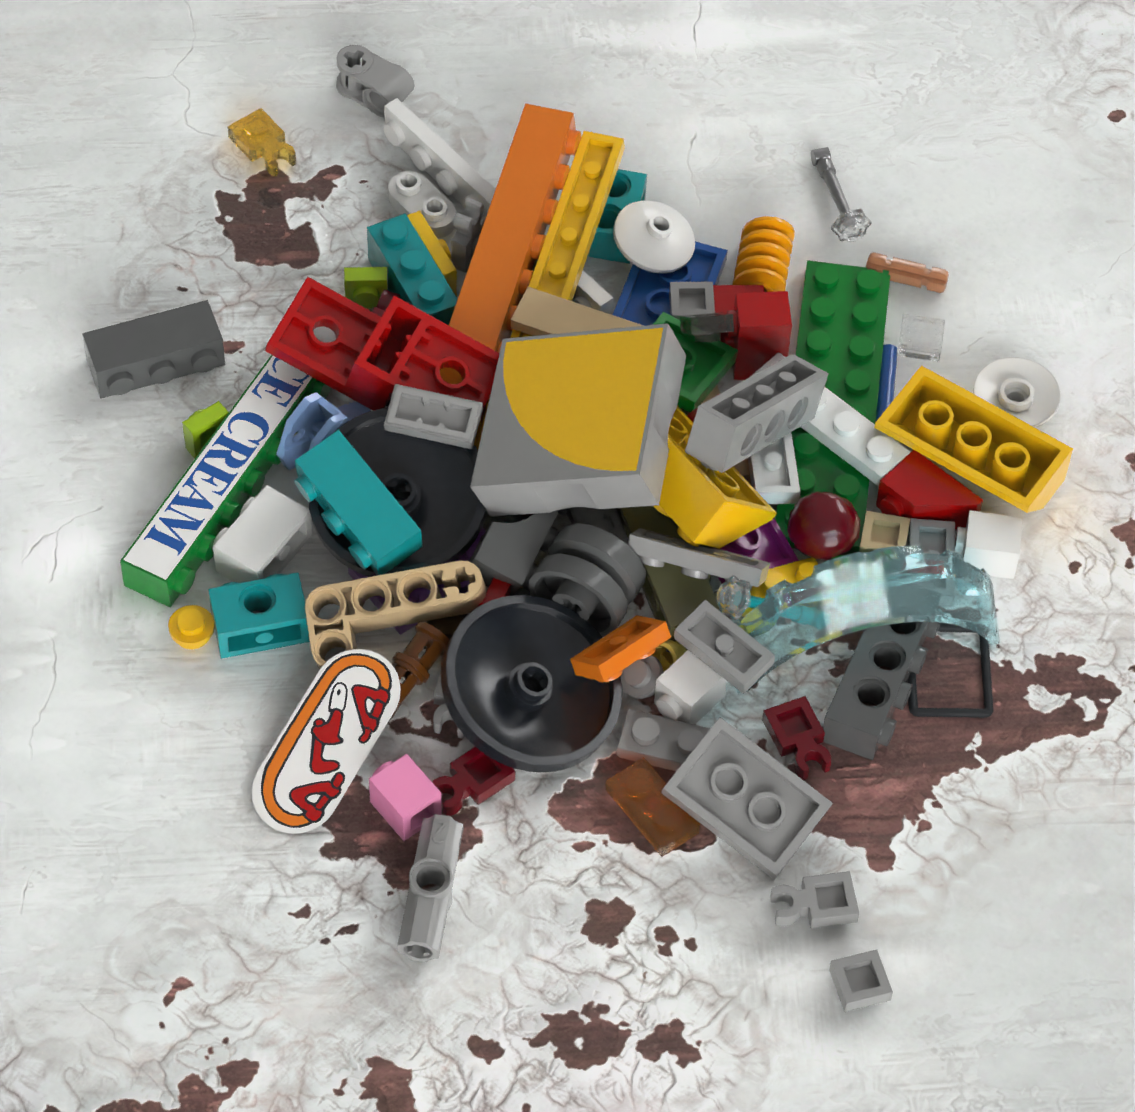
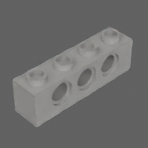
[685,354,829,473]

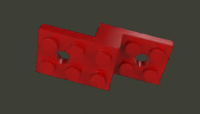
[265,277,499,410]

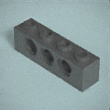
[823,575,943,761]

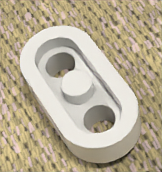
[388,171,456,238]

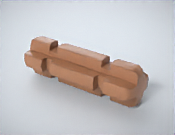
[866,252,949,293]

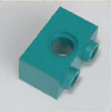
[208,572,310,659]

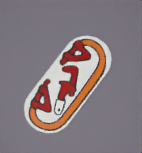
[252,649,401,834]

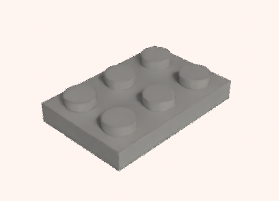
[661,717,833,880]

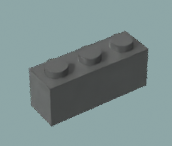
[82,300,225,399]

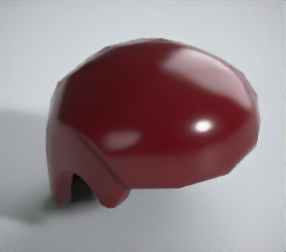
[787,492,860,560]

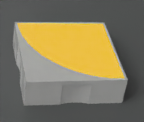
[470,324,686,517]

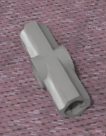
[397,814,464,962]

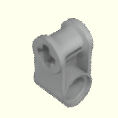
[336,45,415,117]

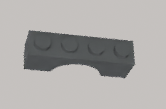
[469,508,569,596]

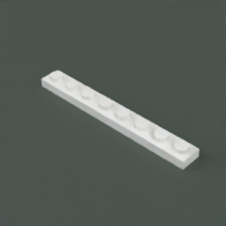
[383,98,613,315]

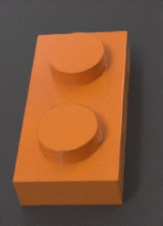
[570,615,671,682]

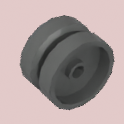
[529,523,646,637]

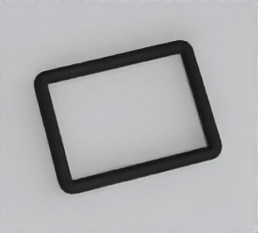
[905,623,994,718]

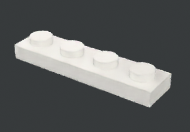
[750,352,911,486]

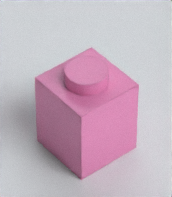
[369,754,442,841]

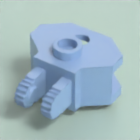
[277,392,370,470]

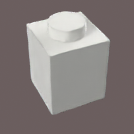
[955,510,1023,579]
[654,650,727,725]

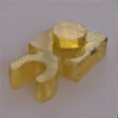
[227,108,296,176]

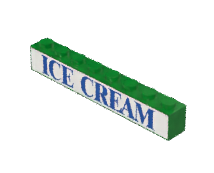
[120,327,336,608]

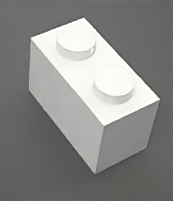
[213,485,312,583]

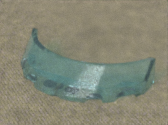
[732,546,1000,694]

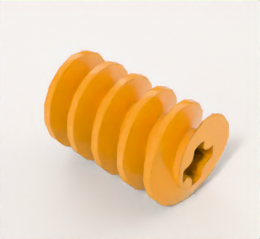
[732,216,795,292]

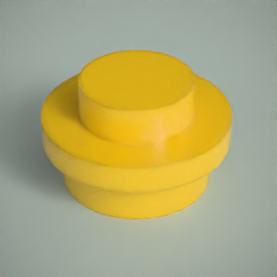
[168,605,214,649]

